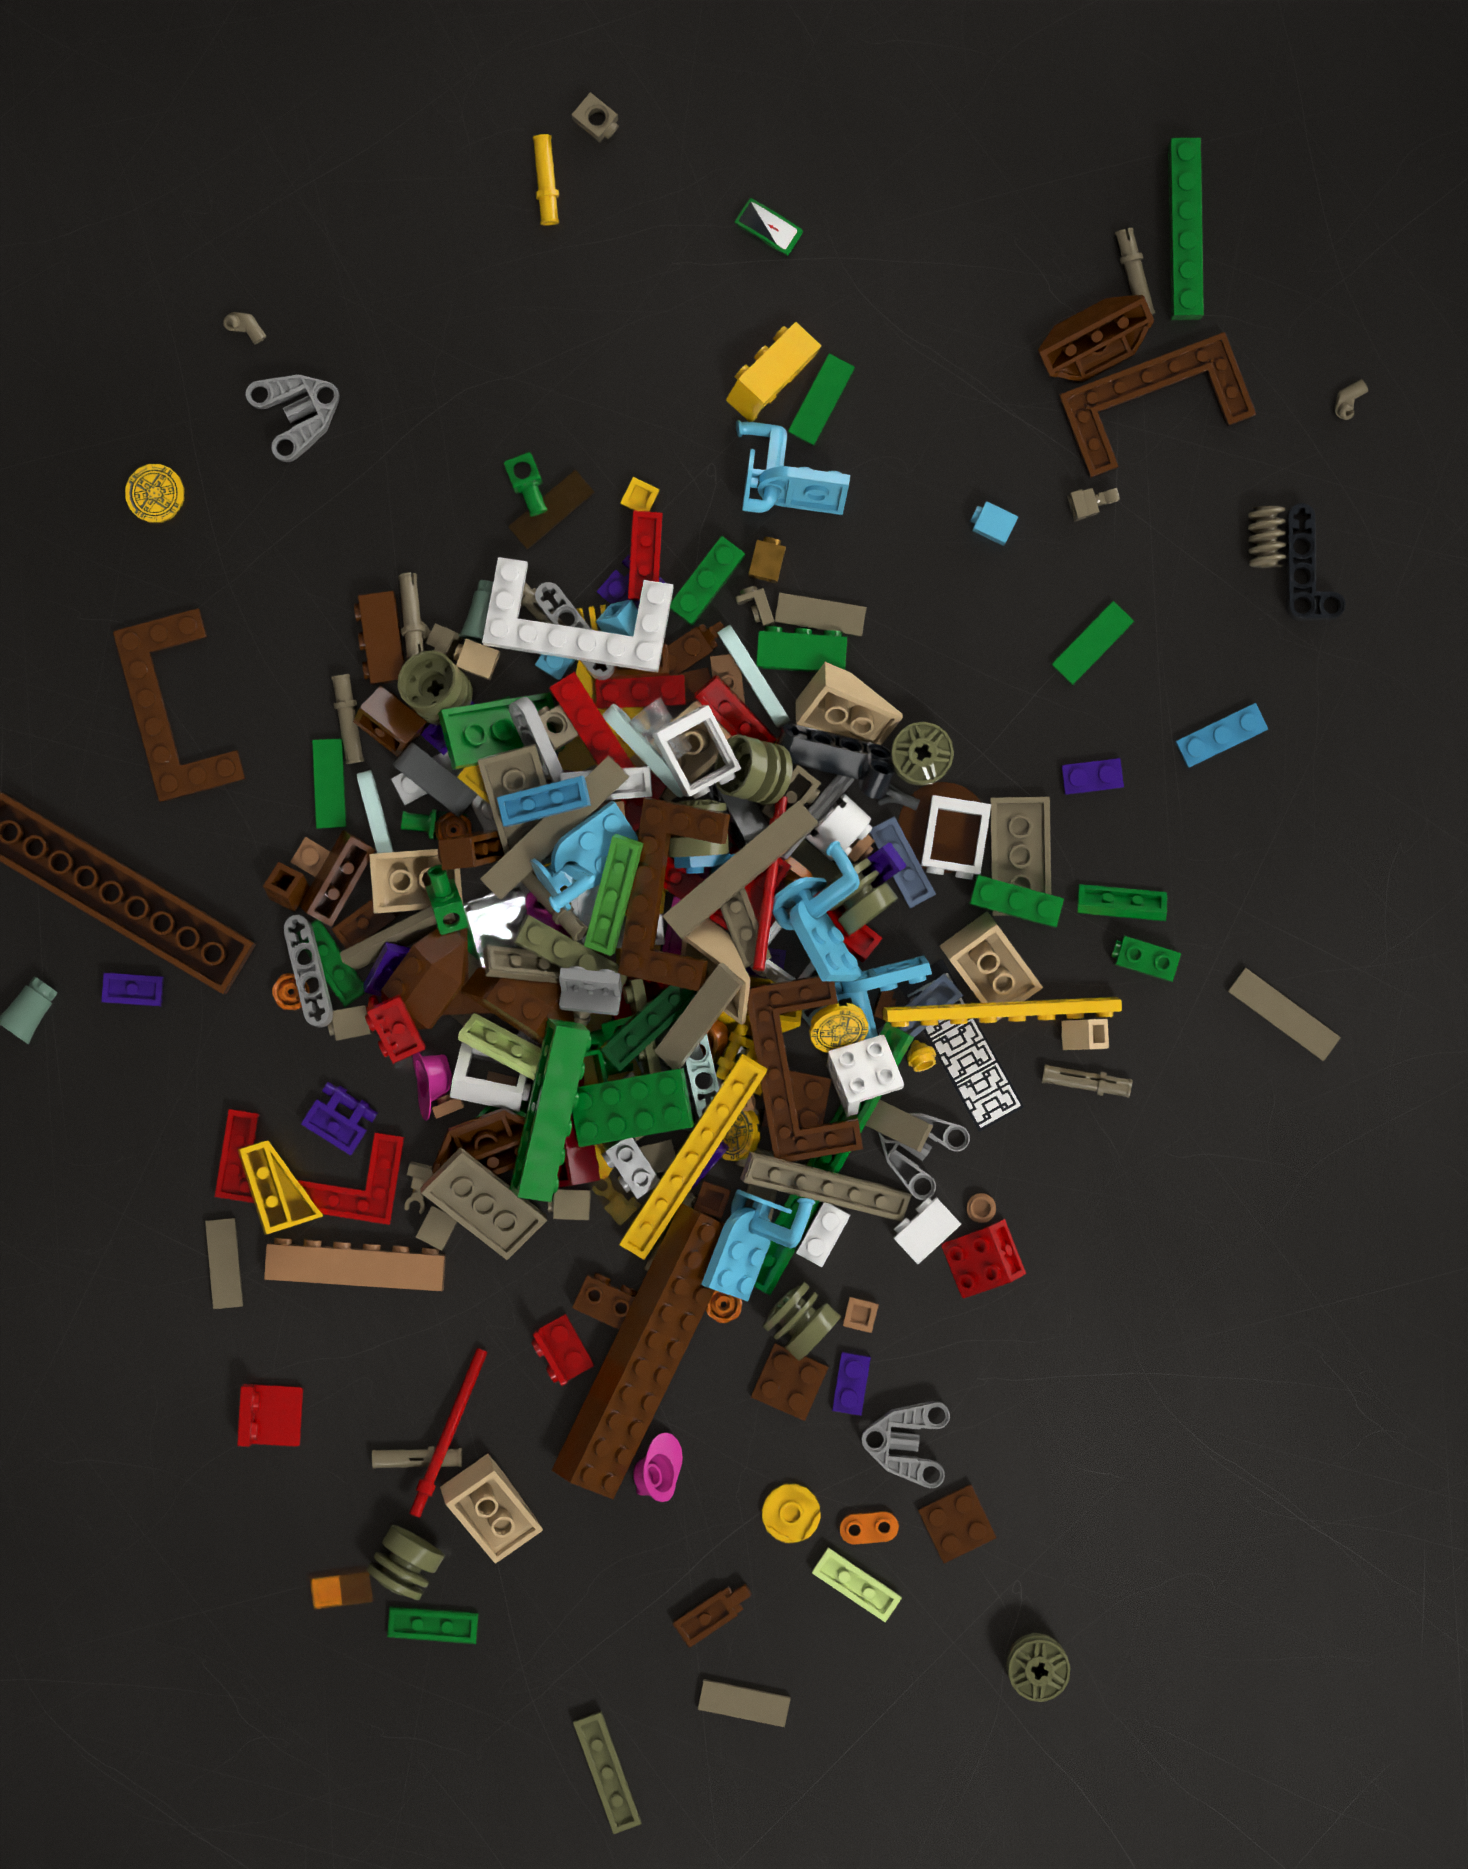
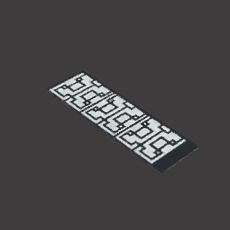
[898,959,1024,1131]

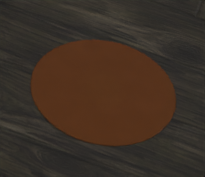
[898,782,989,873]

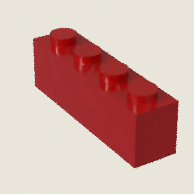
[549,672,634,768]

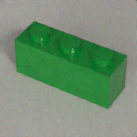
[670,536,745,627]
[756,626,847,672]
[969,875,1064,928]

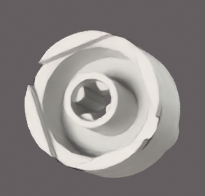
[805,794,873,861]

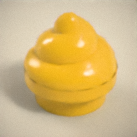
[907,1040,936,1072]

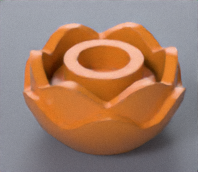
[435,812,472,840]
[272,973,310,1010]
[706,1290,742,1323]

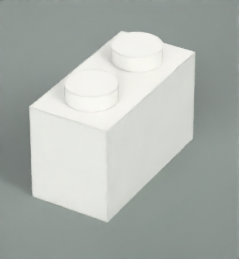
[893,1197,961,1264]
[796,1202,851,1267]

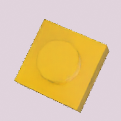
[620,477,660,512]

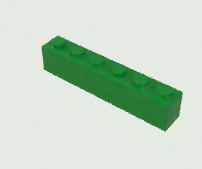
[1168,138,1204,320]
[510,1018,592,1202]

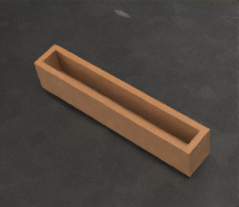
[264,1238,446,1291]

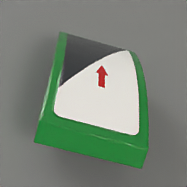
[735,198,804,256]

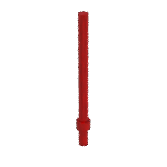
[752,796,788,971]
[409,1348,488,1518]

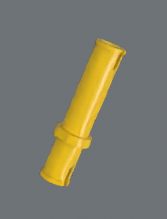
[533,134,559,226]

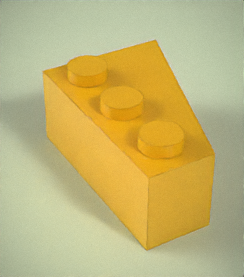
[726,322,821,422]
[238,1140,323,1235]

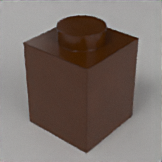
[263,862,310,912]

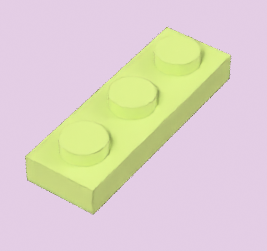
[458,1013,541,1080]
[812,1547,902,1623]

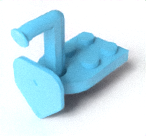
[736,420,850,515]
[530,800,638,913]
[772,841,861,982]
[835,955,932,1040]
[701,1189,815,1301]

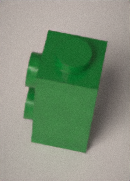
[1111,936,1181,982]

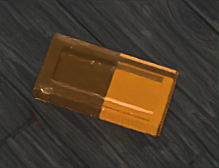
[310,1571,373,1609]

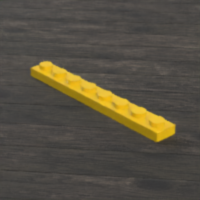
[883,997,1122,1027]
[619,1054,767,1260]

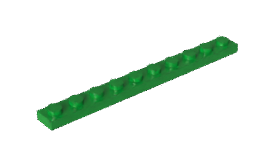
[754,1022,914,1295]

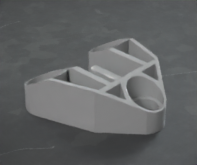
[246,375,340,462]
[878,1113,970,1200]
[861,1401,950,1488]

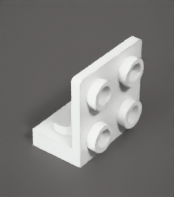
[826,1035,904,1117]

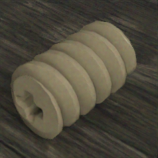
[1248,506,1286,568]

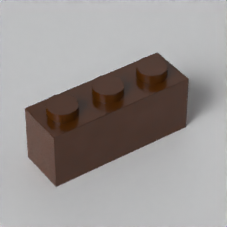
[354,591,405,685]
[437,829,505,870]
[299,830,375,927]

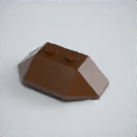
[1038,295,1154,382]
[381,922,468,1030]
[461,966,575,1045]
[432,1107,525,1175]

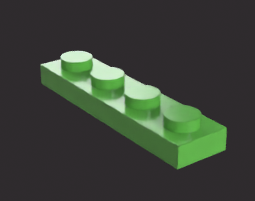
[584,834,644,956]

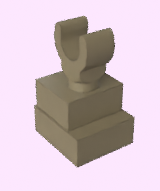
[1067,488,1120,522]
[421,621,463,661]
[405,1161,433,1214]

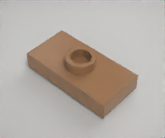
[710,654,745,704]

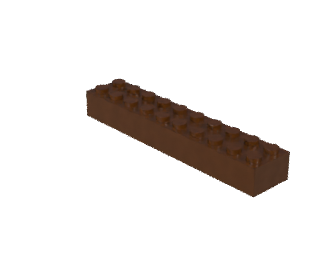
[0,792,257,994]
[551,1203,725,1499]

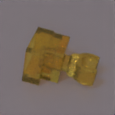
[592,1175,642,1226]

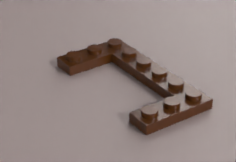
[1059,332,1256,478]
[113,608,246,802]
[618,797,730,991]
[747,975,863,1162]

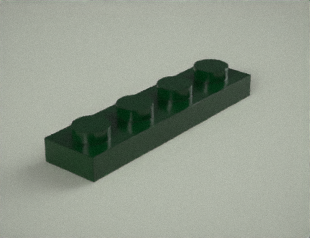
[598,985,698,1071]

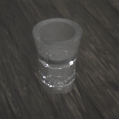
[629,697,693,760]

